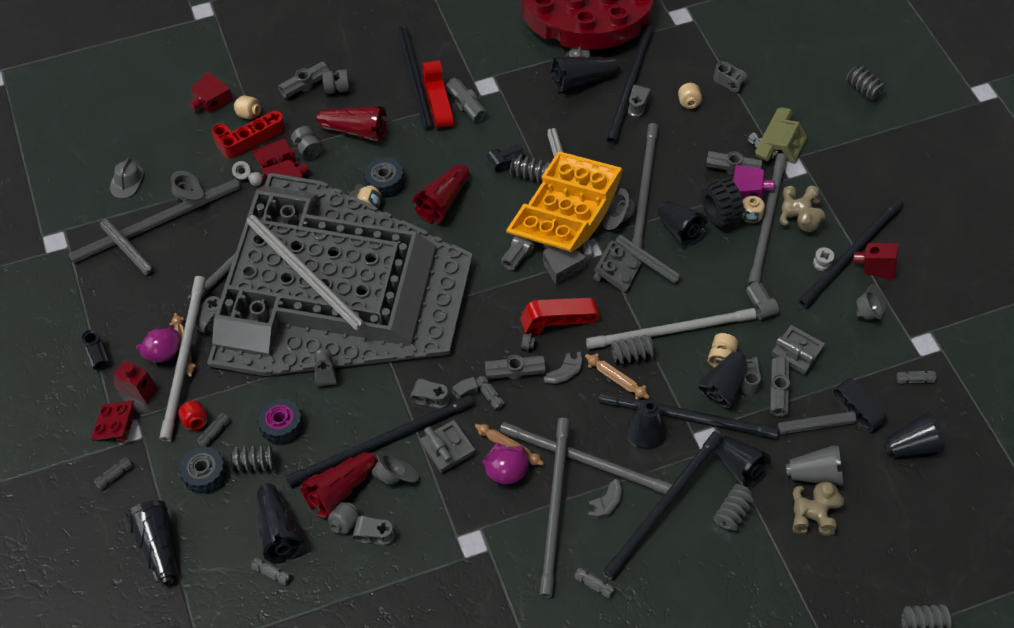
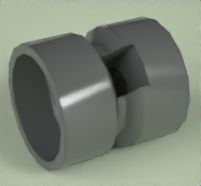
[322,69,349,94]
[291,126,323,160]

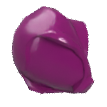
[136,325,180,364]
[482,443,528,484]

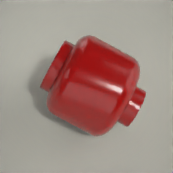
[178,401,208,430]

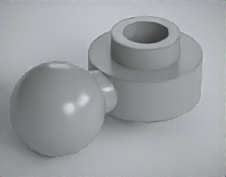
[232,161,264,186]

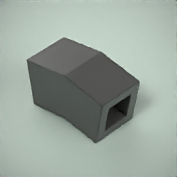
[452,377,478,399]

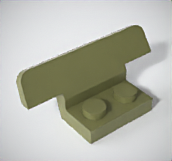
[755,107,807,162]

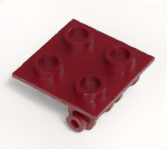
[252,138,299,171]
[91,401,136,443]

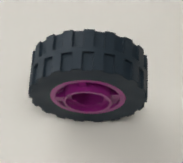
[257,398,304,444]

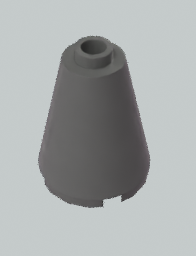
[786,445,843,486]

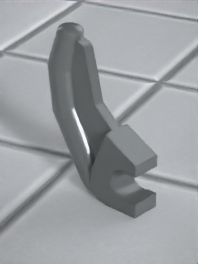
[544,352,582,384]
[588,479,622,519]

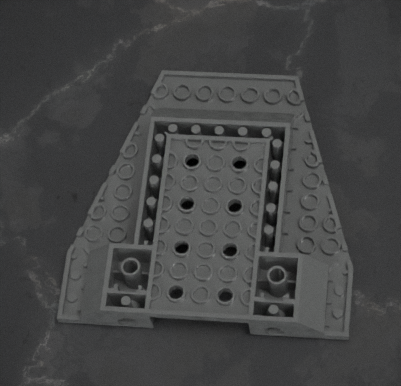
[207,173,473,376]

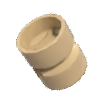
[707,333,739,368]

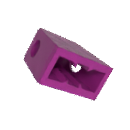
[733,165,775,200]

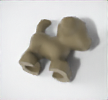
[779,186,826,233]
[792,482,844,536]

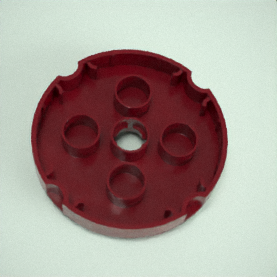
[520,0,654,49]

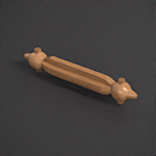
[170,313,196,377]
[585,353,650,399]
[475,424,544,466]

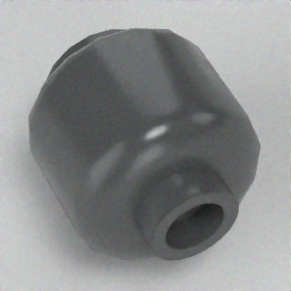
[328,502,359,534]

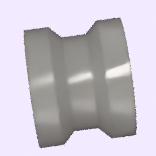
[813,247,834,271]

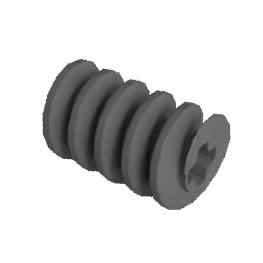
[846,65,886,100]
[510,154,549,183]
[611,335,654,365]
[230,445,275,472]
[713,484,755,531]
[901,604,951,628]

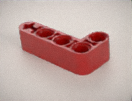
[422,60,454,129]
[212,111,285,158]
[520,298,600,337]

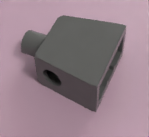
[543,244,586,284]

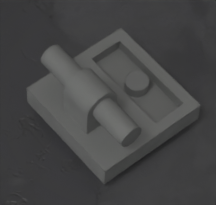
[593,240,641,292]
[771,325,825,375]
[419,420,475,473]

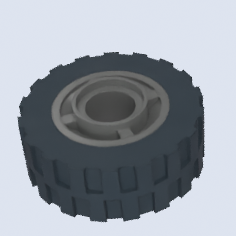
[364,157,405,197]
[179,446,227,494]

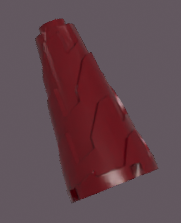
[316,106,387,142]
[412,165,470,224]
[300,452,377,518]

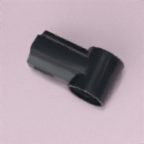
[486,144,525,173]
[81,329,110,370]

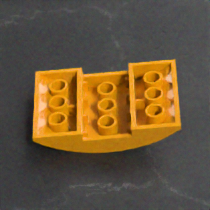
[506,151,622,252]

